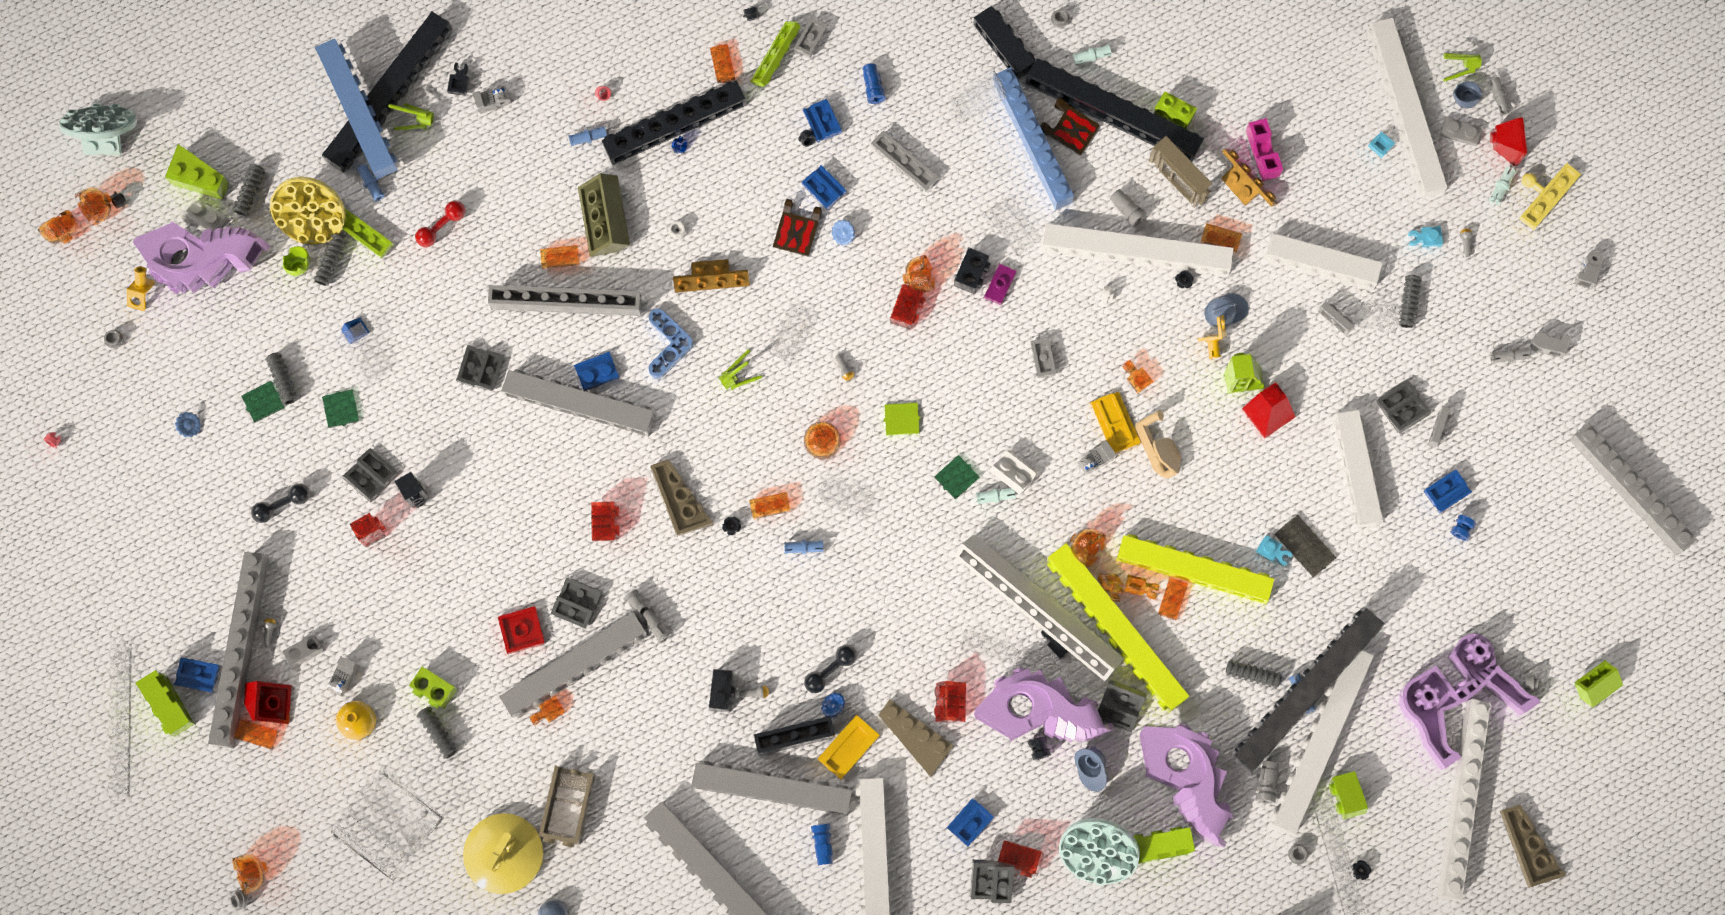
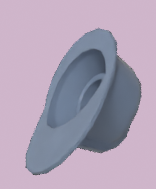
[1204,293,1249,328]
[1074,746,1107,792]

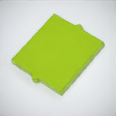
[883,403,920,436]

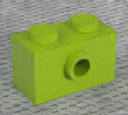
[1574,660,1623,708]
[1329,771,1368,820]

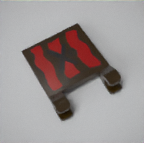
[1040,98,1100,156]
[772,199,822,257]

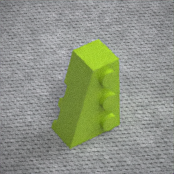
[165,144,229,200]
[1224,352,1265,394]
[135,670,195,737]
[1133,826,1195,864]

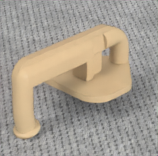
[1135,410,1181,479]

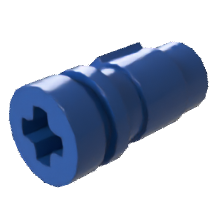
[862,63,886,104]
[811,823,833,866]

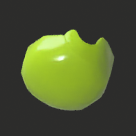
[282,246,311,276]

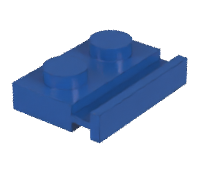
[802,99,842,143]
[801,165,847,210]
[574,352,619,391]
[1423,469,1472,514]
[173,657,220,693]
[946,798,994,847]

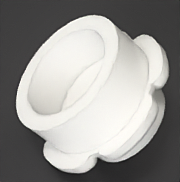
[668,221,687,239]
[1100,285,1115,303]

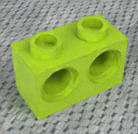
[1154,91,1197,129]
[409,666,458,709]

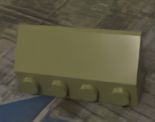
[578,173,630,257]

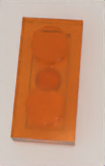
[710,44,735,84]
[1200,223,1242,253]
[540,245,580,269]
[749,492,791,520]
[1157,577,1188,621]
[234,719,279,750]

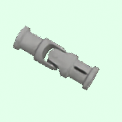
[623,589,673,644]

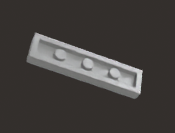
[871,131,939,192]

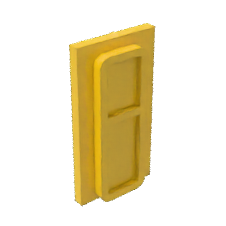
[1090,391,1141,453]
[818,715,880,780]

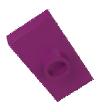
[984,264,1017,305]

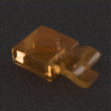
[1122,360,1154,394]
[1097,573,1124,602]
[1124,574,1160,600]
[529,696,566,726]

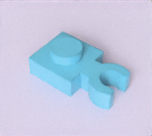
[1408,226,1443,248]
[1255,535,1293,566]

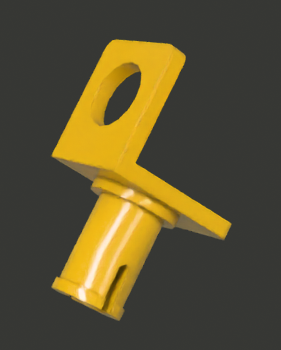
[126,266,155,311]
[1197,315,1227,359]

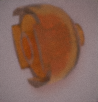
[75,187,112,226]
[37,210,77,245]
[902,255,936,293]
[803,421,841,460]
[1070,528,1107,567]
[232,854,268,895]

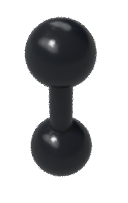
[251,483,310,523]
[804,644,858,693]

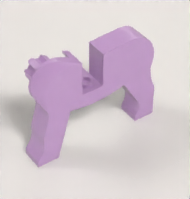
[1399,634,1541,771]

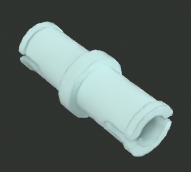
[1073,44,1112,65]
[1489,166,1517,205]
[976,487,1016,505]

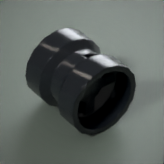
[1027,736,1052,761]

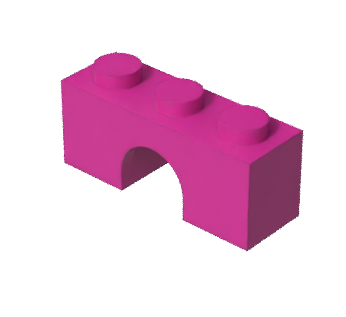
[1246,118,1283,181]

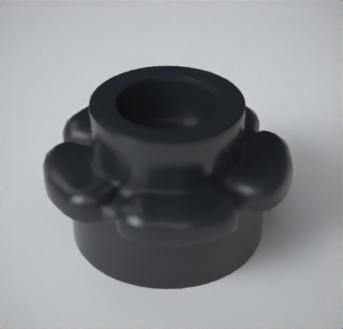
[742,7,760,21]
[798,130,816,147]
[109,191,126,209]
[1175,271,1194,289]
[722,517,741,535]
[1351,860,1371,880]

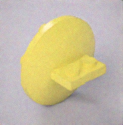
[270,176,346,245]
[463,813,544,894]

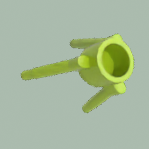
[1443,53,1482,82]
[389,103,434,131]
[718,349,763,391]

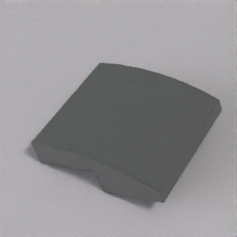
[456,345,505,391]
[1376,380,1431,434]
[343,448,398,503]
[550,577,603,629]
[1098,679,1147,732]
[970,859,1015,903]

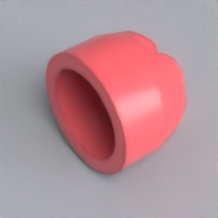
[595,85,611,101]
[43,432,61,448]

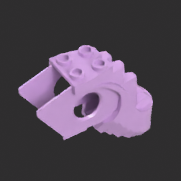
[133,221,271,295]
[974,667,1115,742]
[1139,723,1233,848]

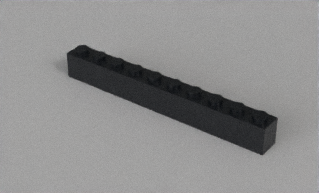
[322,11,453,173]
[1025,58,1204,163]
[1234,608,1385,772]

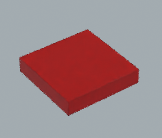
[498,606,545,655]

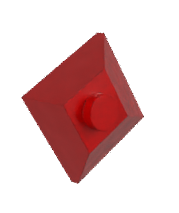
[1490,117,1527,166]
[1242,382,1296,439]
[244,681,292,724]

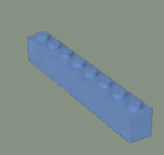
[315,38,398,179]
[993,67,1074,210]

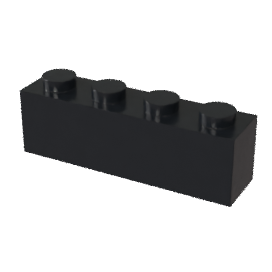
[973,5,1035,80]
[753,716,836,756]

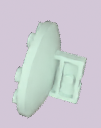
[59,103,137,156]
[1059,818,1140,885]

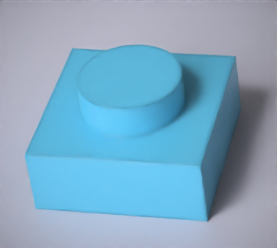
[1368,131,1395,158]

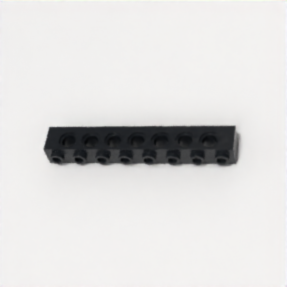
[601,80,747,166]

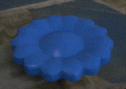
[821,692,845,718]

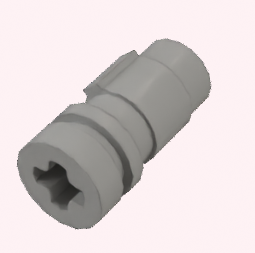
[1110,189,1147,227]
[1256,761,1279,804]

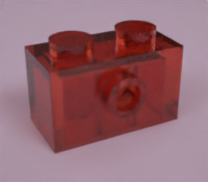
[890,283,926,330]
[591,502,620,541]
[349,513,387,548]
[934,681,966,724]
[998,840,1044,879]

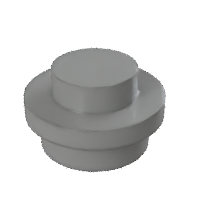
[1051,9,1069,28]
[104,330,123,348]
[1526,673,1539,693]
[1288,844,1308,864]
[230,890,248,910]

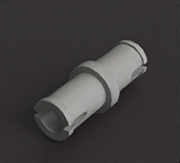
[1488,77,1512,115]
[1490,347,1531,364]

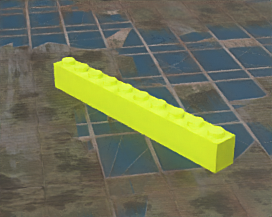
[1047,543,1189,713]

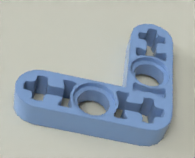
[648,309,693,379]

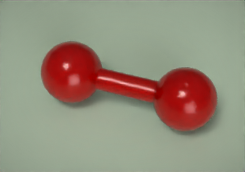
[415,200,466,248]

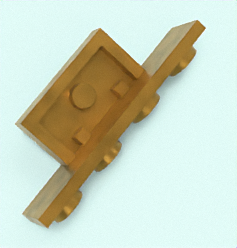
[1221,149,1278,207]
[673,259,750,293]

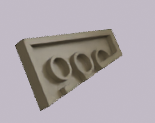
[650,459,713,537]
[878,699,954,778]
[1499,805,1567,888]

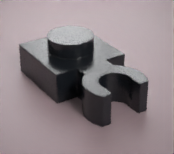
[447,62,469,96]
[1040,630,1069,660]

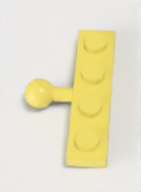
[1519,163,1581,230]

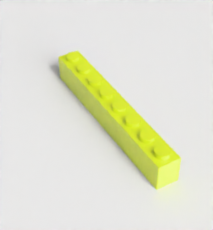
[1116,534,1274,604]

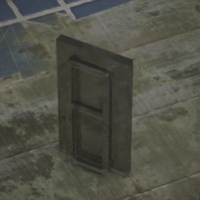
[1274,514,1336,578]

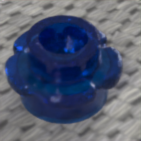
[671,136,688,154]

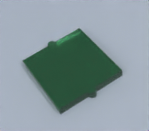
[241,381,285,423]
[322,389,359,428]
[934,455,980,500]

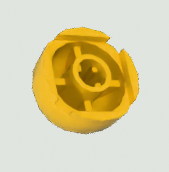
[336,700,377,740]

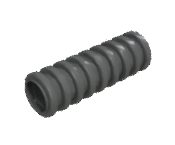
[232,164,266,216]
[313,234,347,286]
[1398,275,1422,328]
[265,352,299,405]
[1225,659,1282,689]
[416,707,459,759]

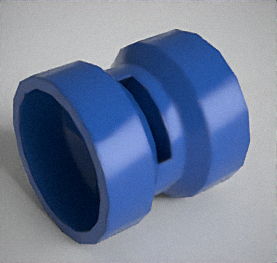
[1450,515,1477,541]

